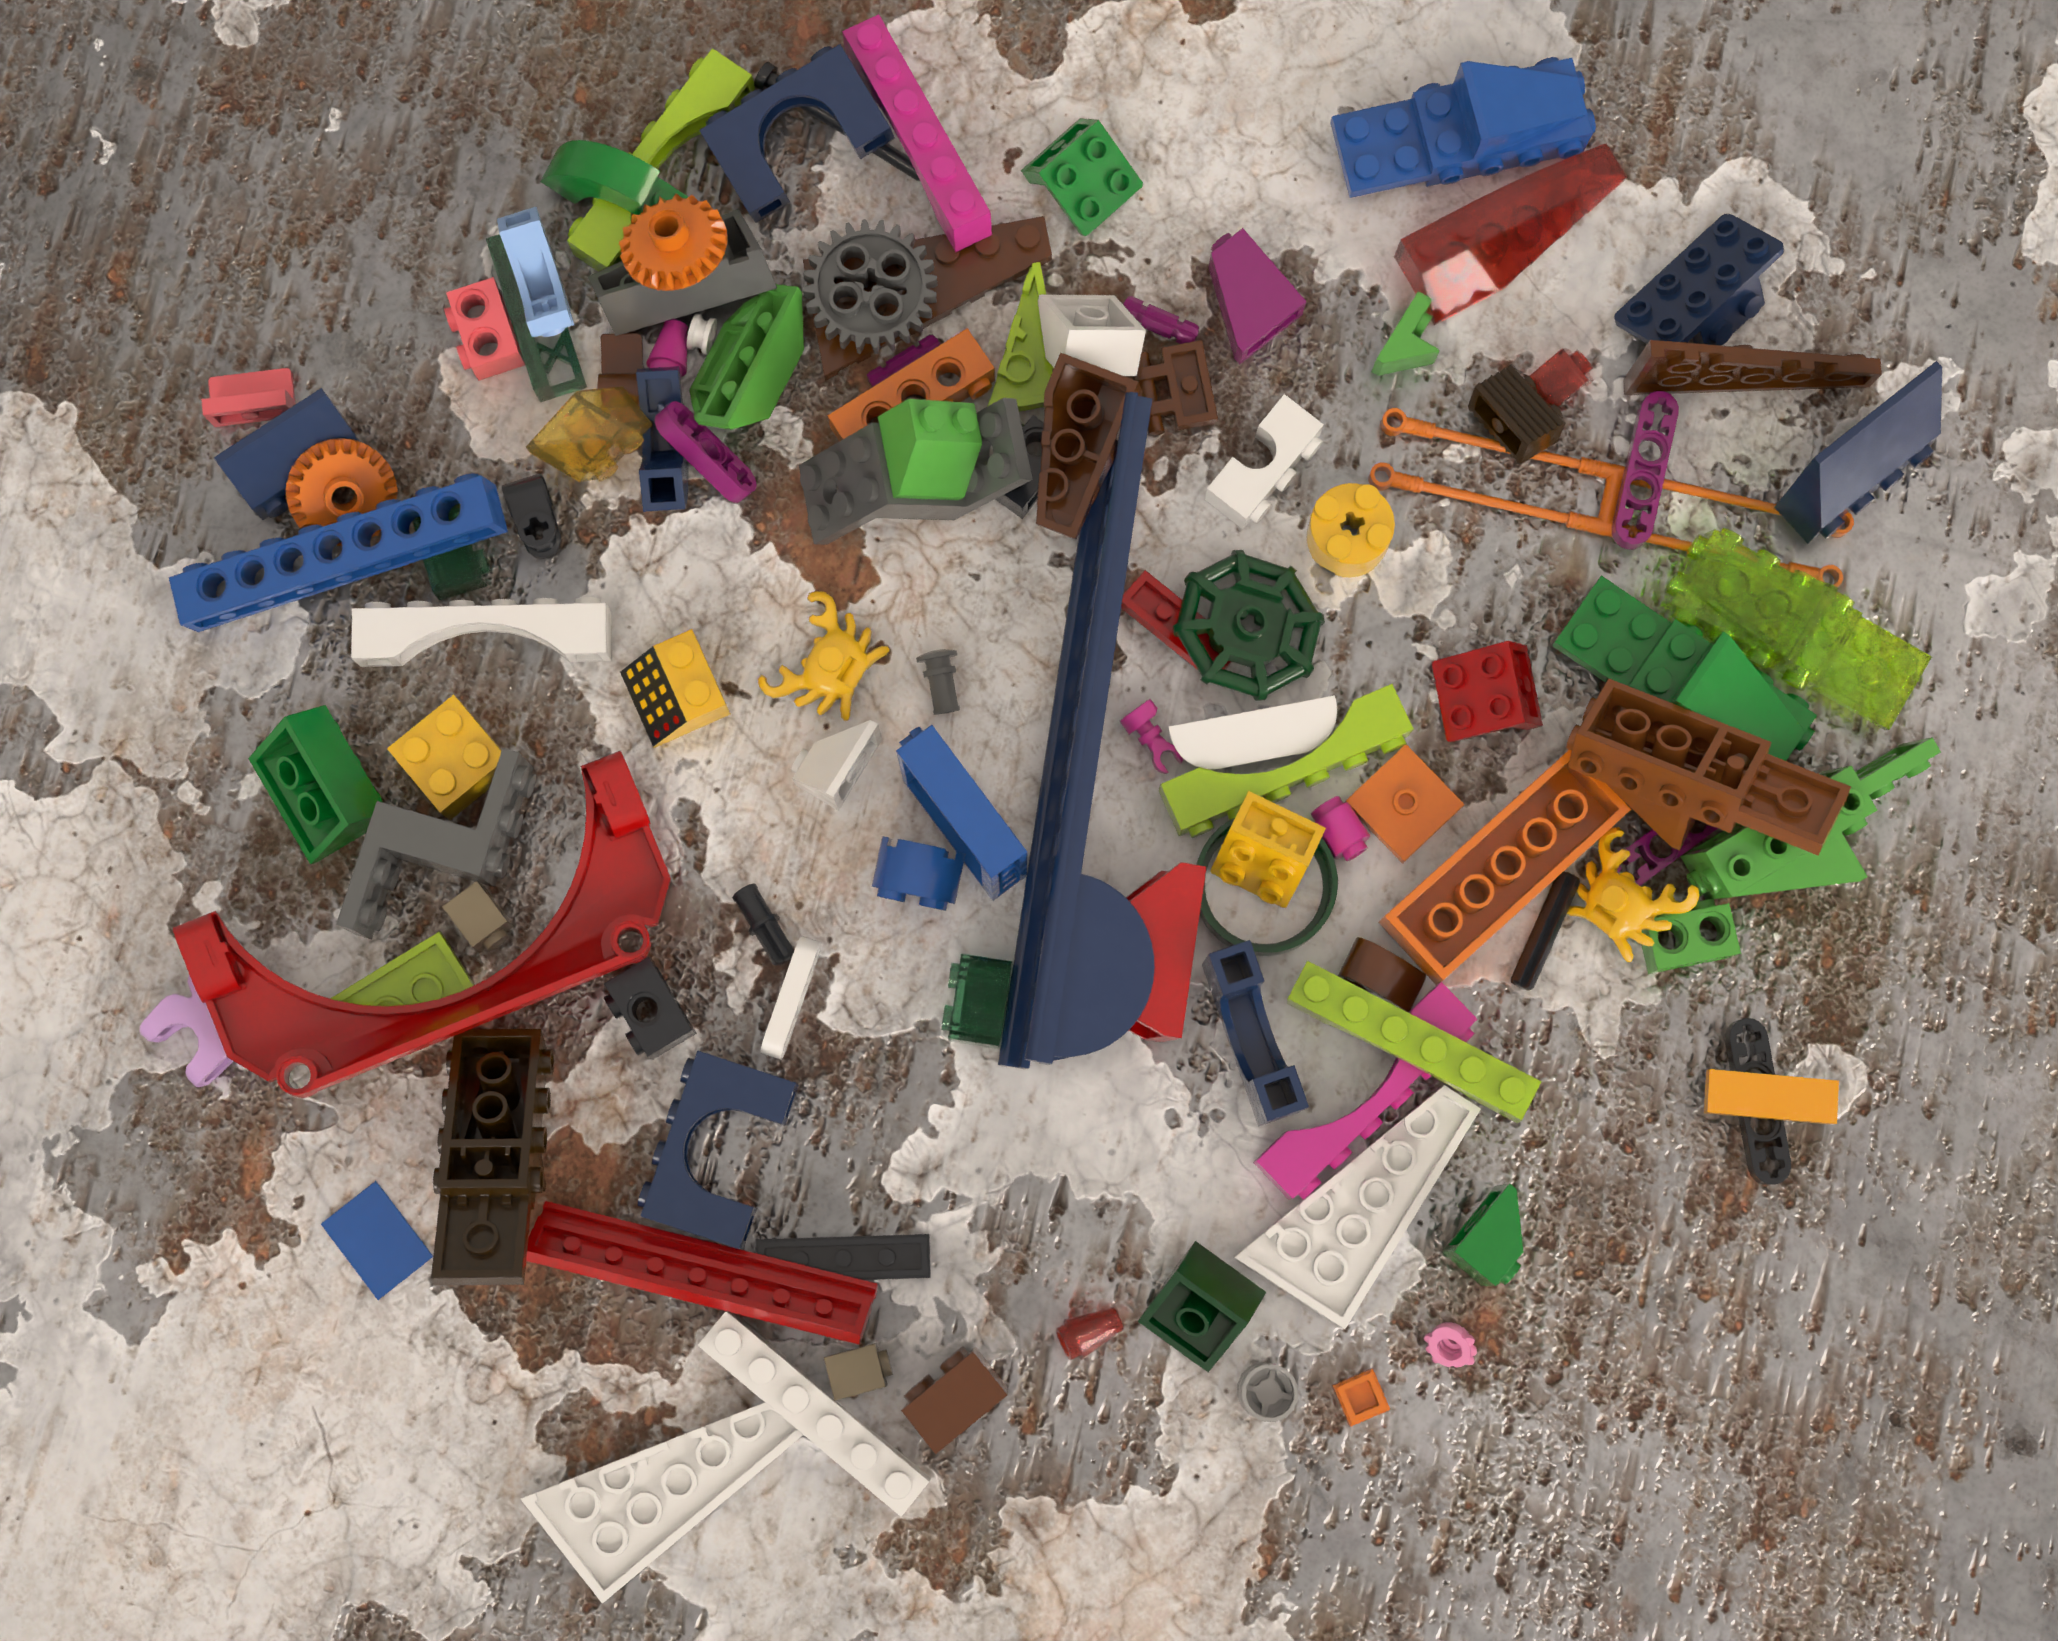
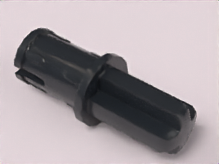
[732,883,794,966]

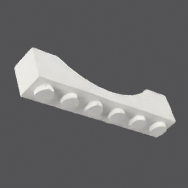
[351,597,612,667]
[698,1311,931,1517]

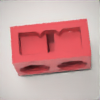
[444,277,525,381]

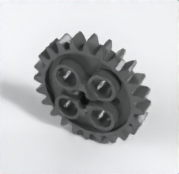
[803,219,938,354]

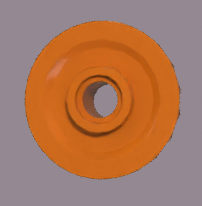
[619,193,728,291]
[286,438,398,546]

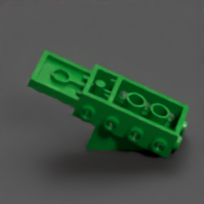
[1552,575,1817,761]

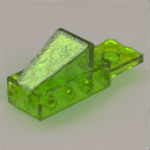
[1663,528,1932,730]

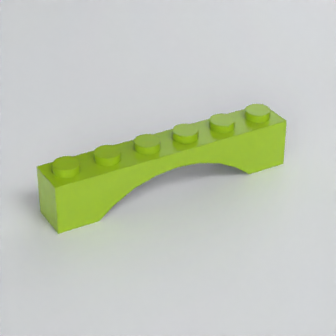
[567,48,755,272]
[1159,684,1413,838]
[1287,961,1542,1123]

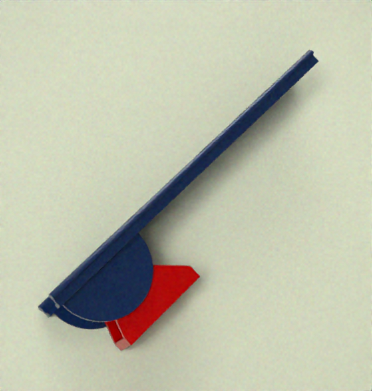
[998,392,1206,1069]

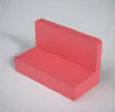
[201,368,295,427]

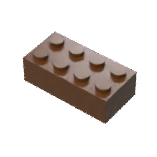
[901,1346,1008,1454]

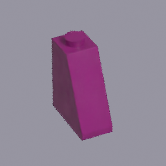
[1208,228,1306,365]

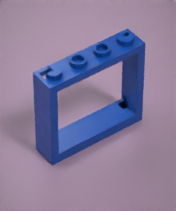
[896,725,1027,901]

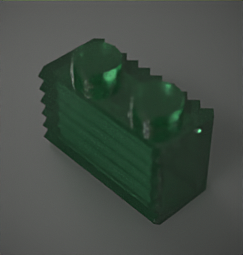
[412,504,491,601]
[941,954,1012,1049]

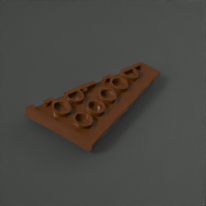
[803,216,1052,381]
[1623,340,1882,395]

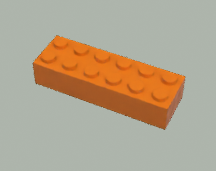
[1378,749,1631,985]

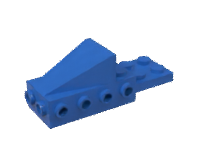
[1330,57,1596,198]

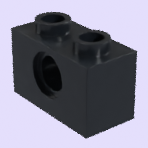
[604,957,697,1060]

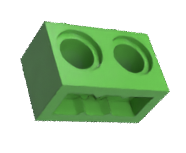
[1641,899,1741,974]

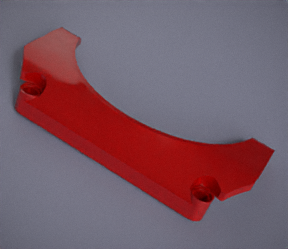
[173,750,671,1098]

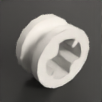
[687,314,717,355]

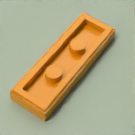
[1704,1069,1839,1125]

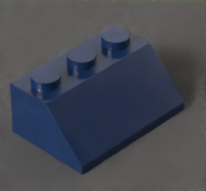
[214,388,361,520]

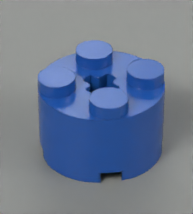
[872,836,966,911]

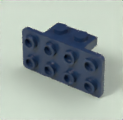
[1614,214,1784,346]

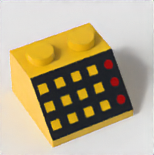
[620,629,731,748]

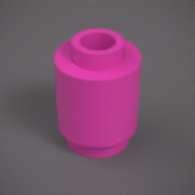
[1311,796,1370,862]

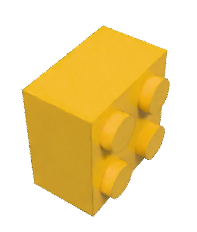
[387,694,502,820]

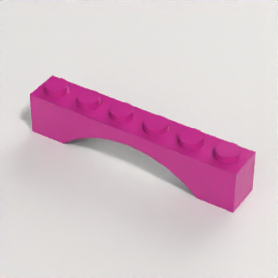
[842,14,992,252]
[1253,982,1478,1200]

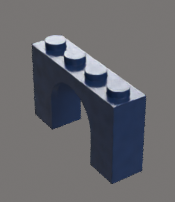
[700,44,895,223]
[1202,940,1309,1127]
[637,1050,799,1250]

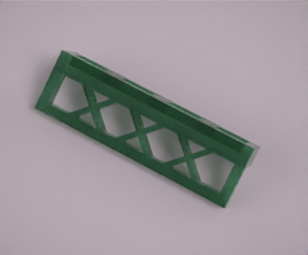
[486,234,587,402]

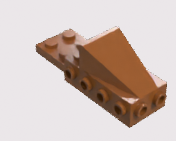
[1566,679,1851,856]

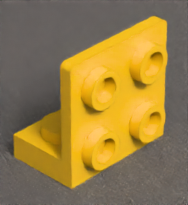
[1210,791,1326,908]

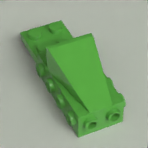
[1680,737,1941,900]

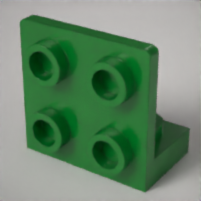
[1021,118,1143,236]

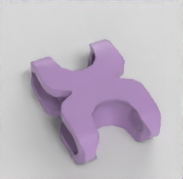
[140,975,233,1087]

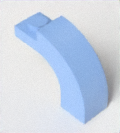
[497,207,574,337]

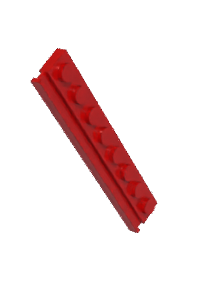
[526,1201,878,1345]

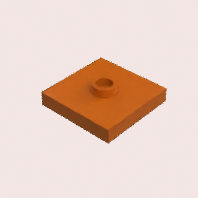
[1344,744,1465,864]

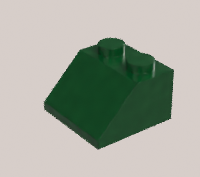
[1138,1241,1266,1373]

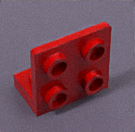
[1432,641,1543,742]

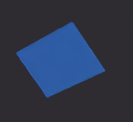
[321,1181,433,1300]

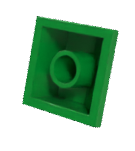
[1442,1183,1524,1286]

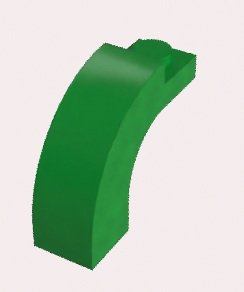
[540,140,688,215]

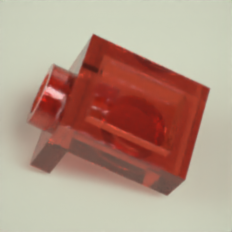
[1530,348,1594,407]

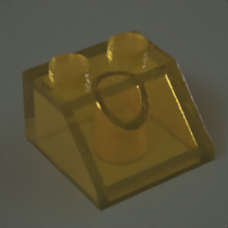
[526,386,653,482]

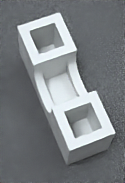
[1204,394,1324,529]

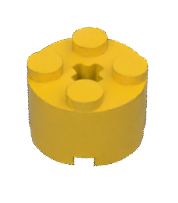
[1306,483,1395,578]

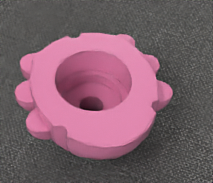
[1424,1322,1477,1368]

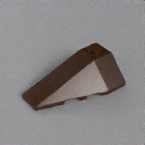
[1036,352,1143,540]

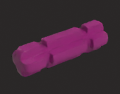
[1123,296,1199,344]
[867,334,941,387]

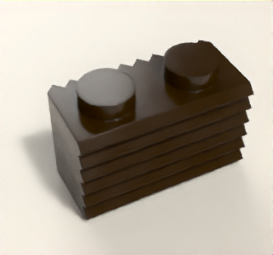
[1468,364,1566,464]

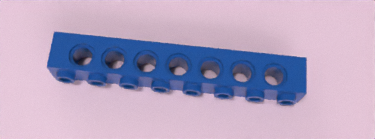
[168,473,508,632]

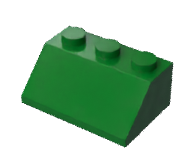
[248,705,383,865]

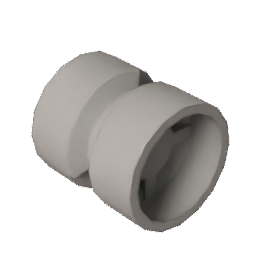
[1237,1362,1298,1422]

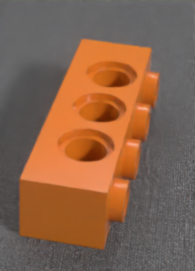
[827,328,995,442]

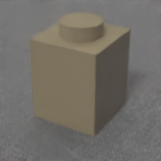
[442,881,514,952]
[824,1343,893,1401]

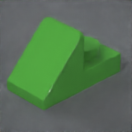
[1371,291,1440,376]

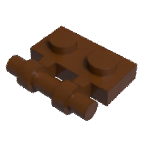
[1132,340,1218,436]

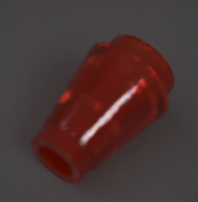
[1056,1307,1124,1360]

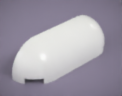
[1169,695,1337,769]

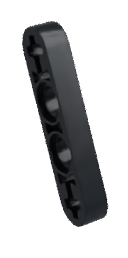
[1725,1018,1791,1185]

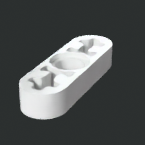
[761,936,822,1060]

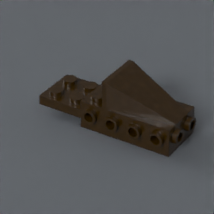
[431,1029,554,1286]

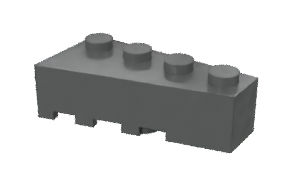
[588,209,777,336]

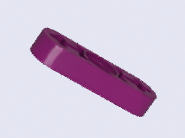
[655,401,757,503]

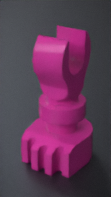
[1119,699,1183,774]

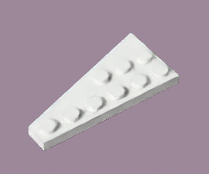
[1233,1085,1481,1329]
[521,1402,803,1603]

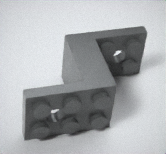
[799,398,1033,545]
[336,748,536,940]

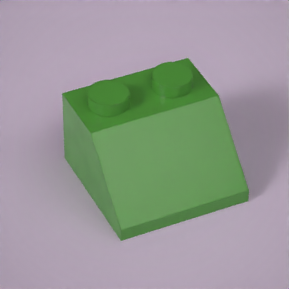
[878,399,982,500]

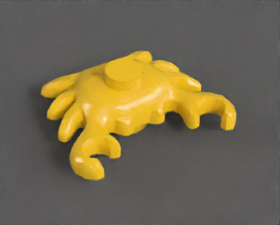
[758,591,890,721]
[1567,827,1699,962]

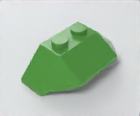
[689,284,804,430]

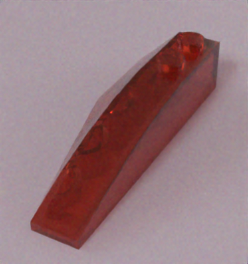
[1394,143,1627,325]

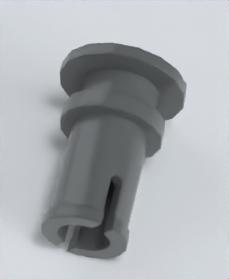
[916,649,960,715]

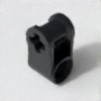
[501,473,562,559]

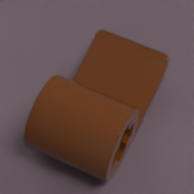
[597,333,643,411]
[1338,937,1426,1012]

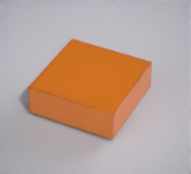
[1332,1368,1390,1427]

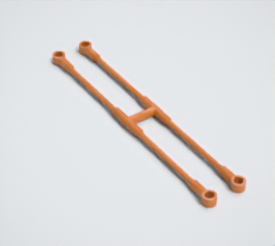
[1368,408,1854,593]

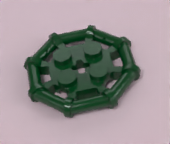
[1172,550,1325,701]

